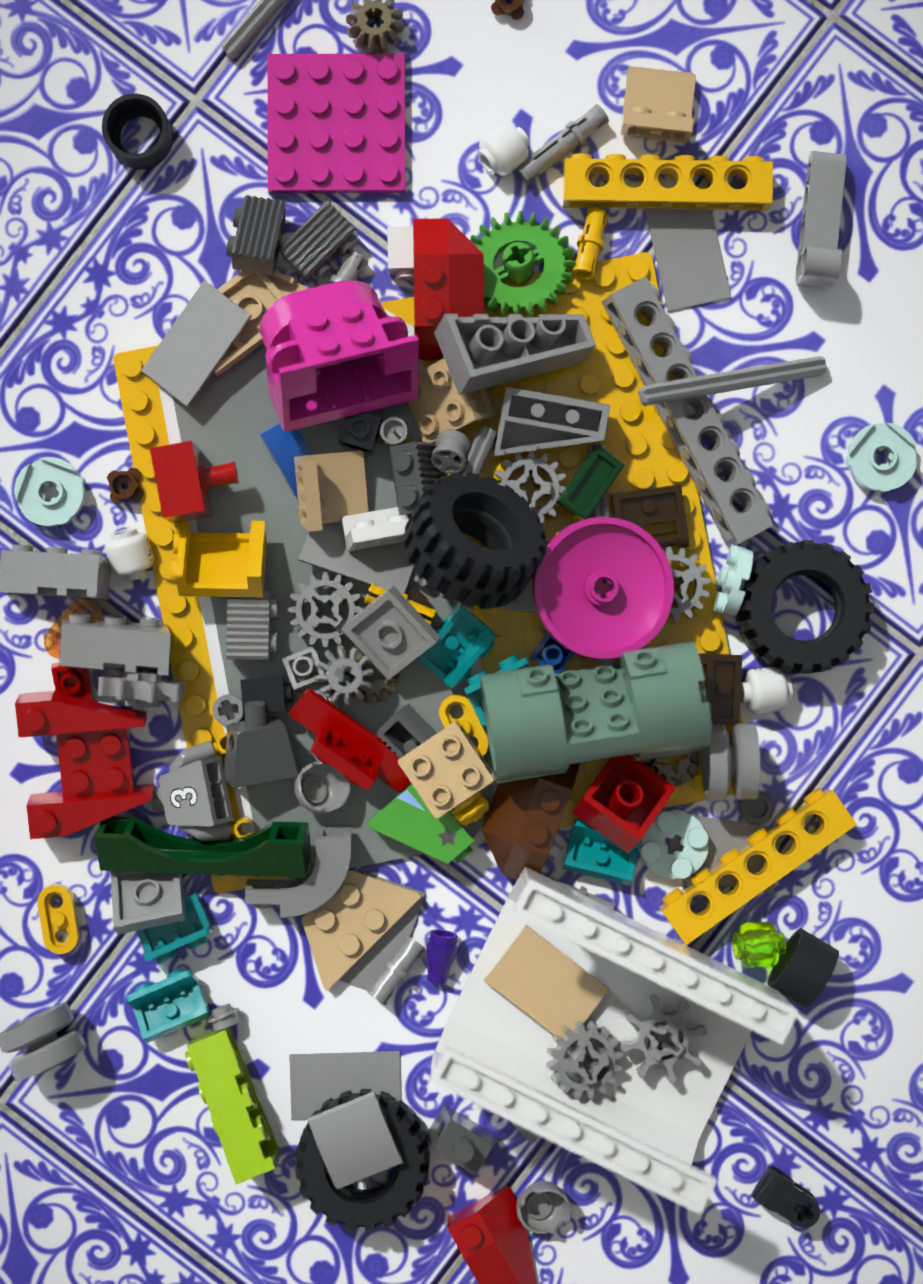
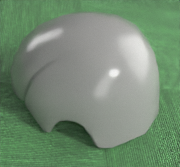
[294,761,351,814]
[516,1181,572,1234]

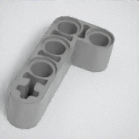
[795,151,847,287]

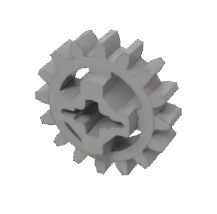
[495,451,566,525]
[665,547,711,623]
[288,572,364,648]
[546,1021,623,1099]

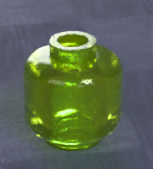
[733,921,786,968]

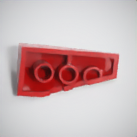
[447,1184,537,1284]

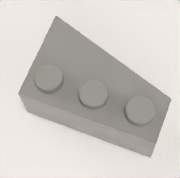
[494,386,611,456]
[0,545,111,600]
[59,614,171,676]

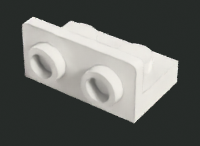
[341,507,410,552]

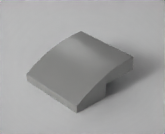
[308,1091,403,1190]

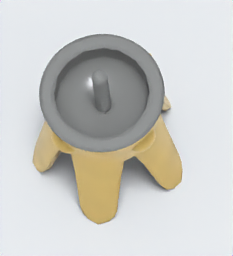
[378,417,414,447]

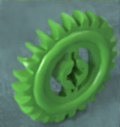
[470,211,576,317]

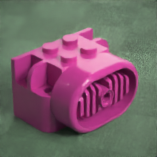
[260,280,419,432]

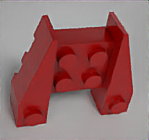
[15,691,154,839]

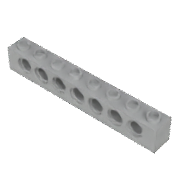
[601,277,773,548]

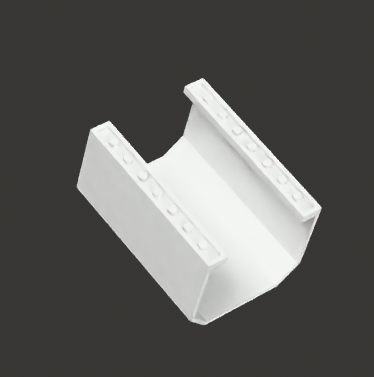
[430,867,799,1215]

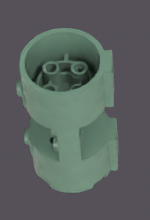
[480,642,712,784]

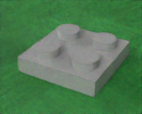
[341,585,440,680]
[111,871,186,935]

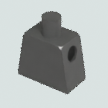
[224,701,298,788]
[426,1104,500,1175]

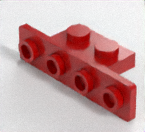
[289,689,410,792]

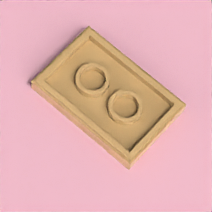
[484,924,609,1038]

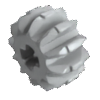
[314,645,374,705]

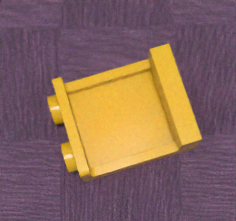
[170,520,267,598]

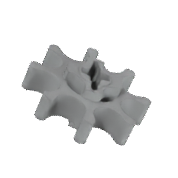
[98,670,186,707]
[619,994,707,1083]

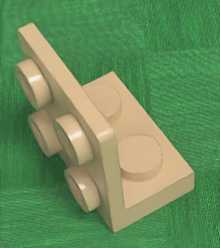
[620,66,696,143]
[407,358,499,443]
[294,449,369,532]
[398,721,495,818]

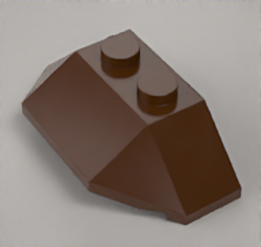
[481,762,581,880]

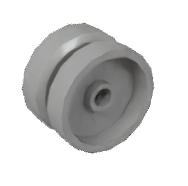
[701,723,761,801]
[0,1002,87,1081]

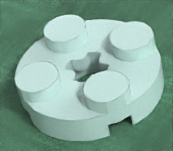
[845,423,917,493]
[14,457,86,527]
[713,544,753,616]
[639,810,709,879]

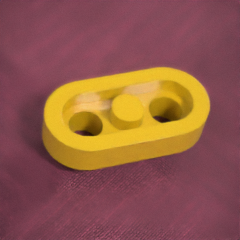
[439,695,489,756]
[37,884,80,954]

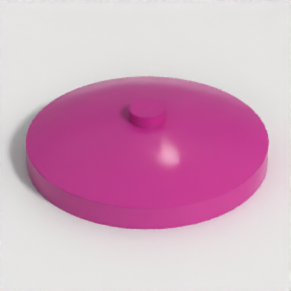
[532,517,674,659]

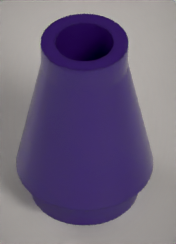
[426,929,460,984]

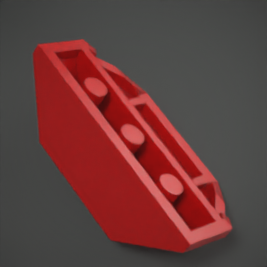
[413,218,484,360]

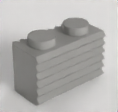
[226,590,278,660]

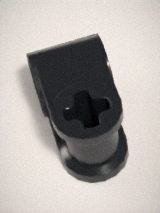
[750,1165,820,1228]

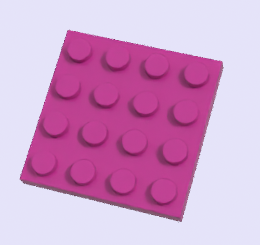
[267,53,405,194]

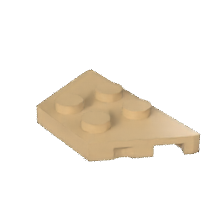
[214,271,309,377]
[301,869,422,991]

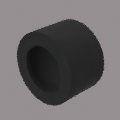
[102,93,173,170]
[768,928,839,1008]

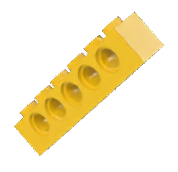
[563,153,773,211]
[659,788,857,945]

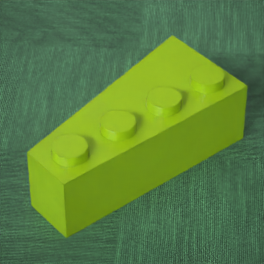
[185,1027,282,1185]

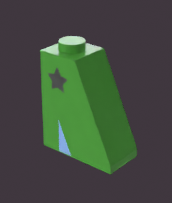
[367,783,474,864]

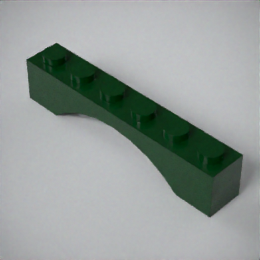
[94,816,312,878]

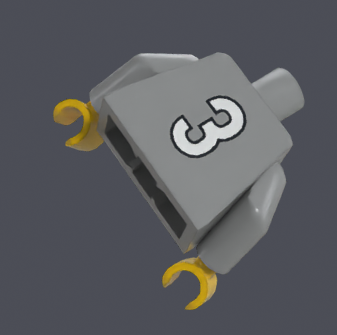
[150,733,254,841]

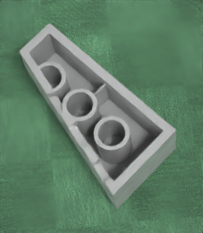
[434,314,596,395]

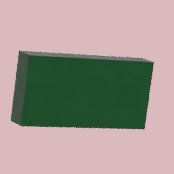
[556,445,625,521]

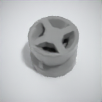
[431,429,470,474]

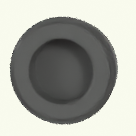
[738,791,774,825]

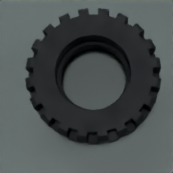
[403,473,547,609]
[735,540,874,674]
[295,1089,430,1233]

